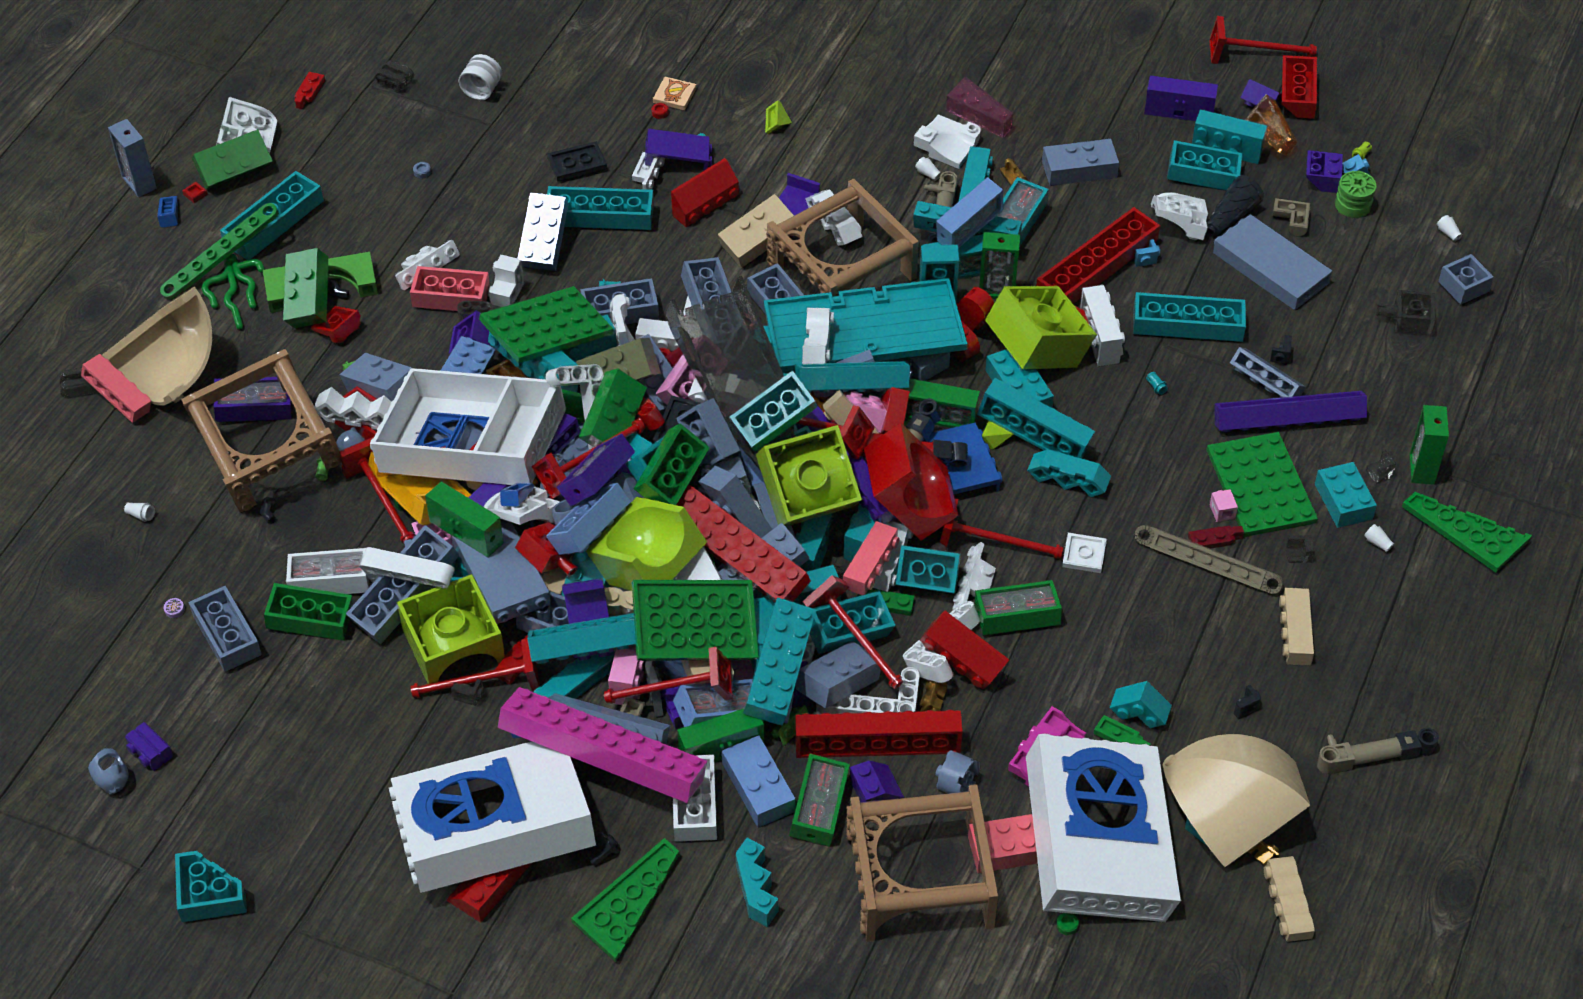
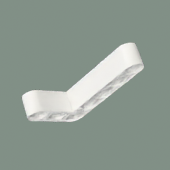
[546,364,604,450]
[359,547,455,588]
[903,601,980,683]
[816,667,919,714]

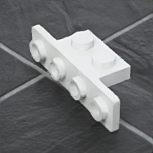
[632,152,665,190]
[395,240,460,290]
[953,542,996,610]

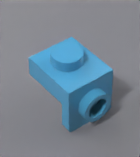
[1342,154,1370,175]
[1134,239,1160,267]

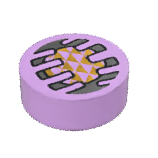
[164,598,185,618]

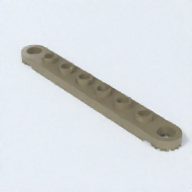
[1135,525,1283,594]

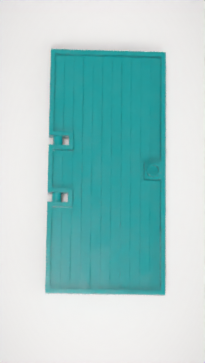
[764,278,967,373]

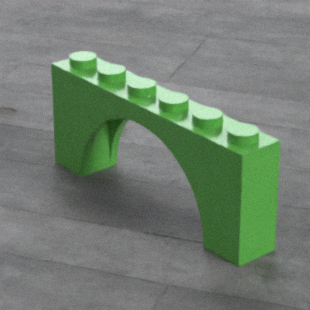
[263,252,378,313]

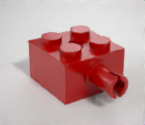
[515,522,578,577]

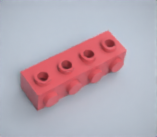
[81,354,151,423]
[843,521,900,595]

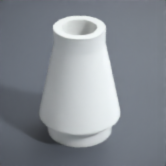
[915,157,941,181]
[1437,215,1462,242]
[124,502,155,522]
[1364,524,1394,552]

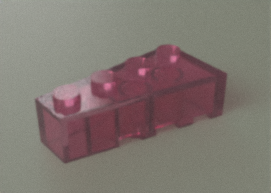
[946,77,1013,138]

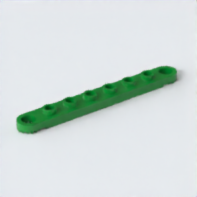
[160,203,279,300]

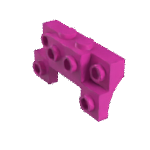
[1008,706,1086,786]

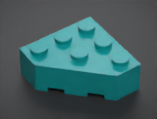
[175,851,247,922]

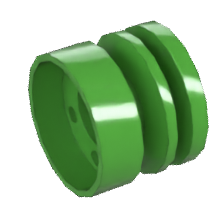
[1335,171,1377,218]

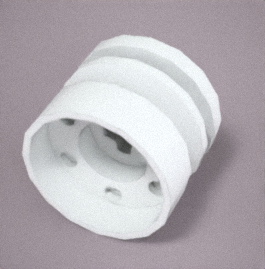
[458,54,502,100]

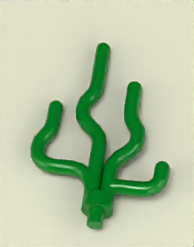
[202,254,265,330]

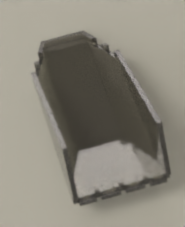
[666,276,796,471]

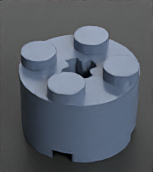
[935,750,980,794]

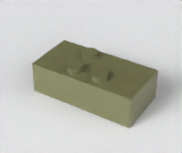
[576,338,661,395]

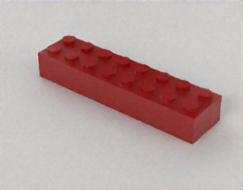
[1036,207,1160,304]
[676,484,811,603]
[796,710,962,758]

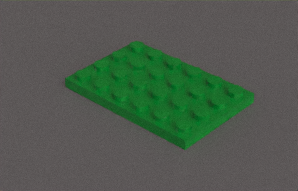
[479,286,614,364]
[1206,432,1318,537]
[631,580,759,661]

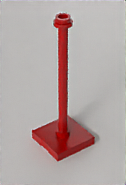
[1209,16,1317,64]
[797,405,875,459]
[531,420,645,499]
[339,437,415,543]
[938,498,1063,559]
[802,575,903,689]
[411,639,540,698]
[604,647,733,704]

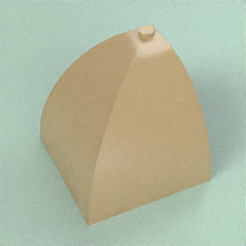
[102,286,212,405]
[1162,734,1310,867]

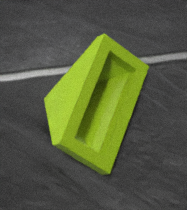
[765,100,792,134]
[982,421,1013,449]

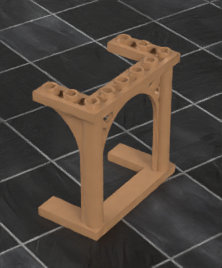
[766,179,919,297]
[181,349,342,513]
[846,785,998,942]

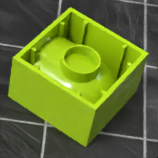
[985,286,1097,369]
[756,425,862,527]
[585,497,707,591]
[397,574,505,684]

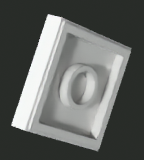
[1062,533,1106,573]

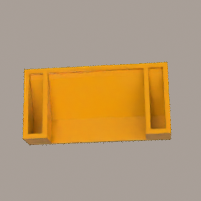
[368,452,471,525]

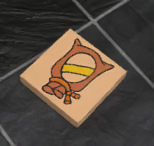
[653,77,696,110]

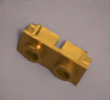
[1000,158,1028,185]
[920,680,948,712]
[1247,841,1281,866]

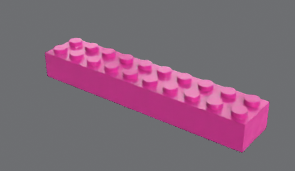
[498,687,707,803]

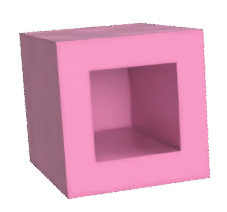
[1210,489,1238,522]

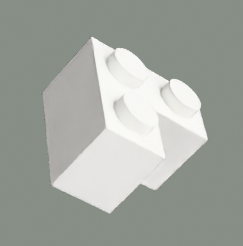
[488,255,524,307]

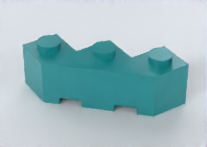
[1027,449,1111,497]
[736,838,779,927]

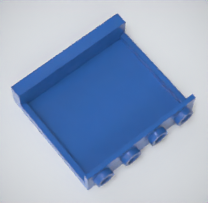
[923,423,1002,495]

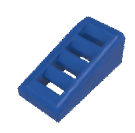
[157,196,178,227]
[500,483,534,506]

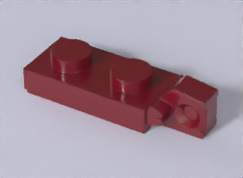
[1188,526,1244,549]

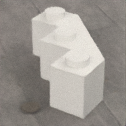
[805,190,862,245]
[314,387,391,429]

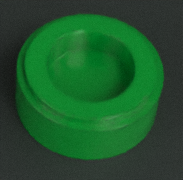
[1056,913,1079,935]

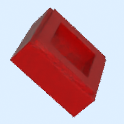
[182,182,208,203]

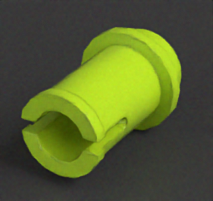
[1352,142,1372,160]

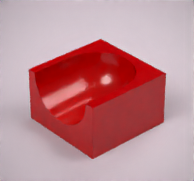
[864,423,958,540]

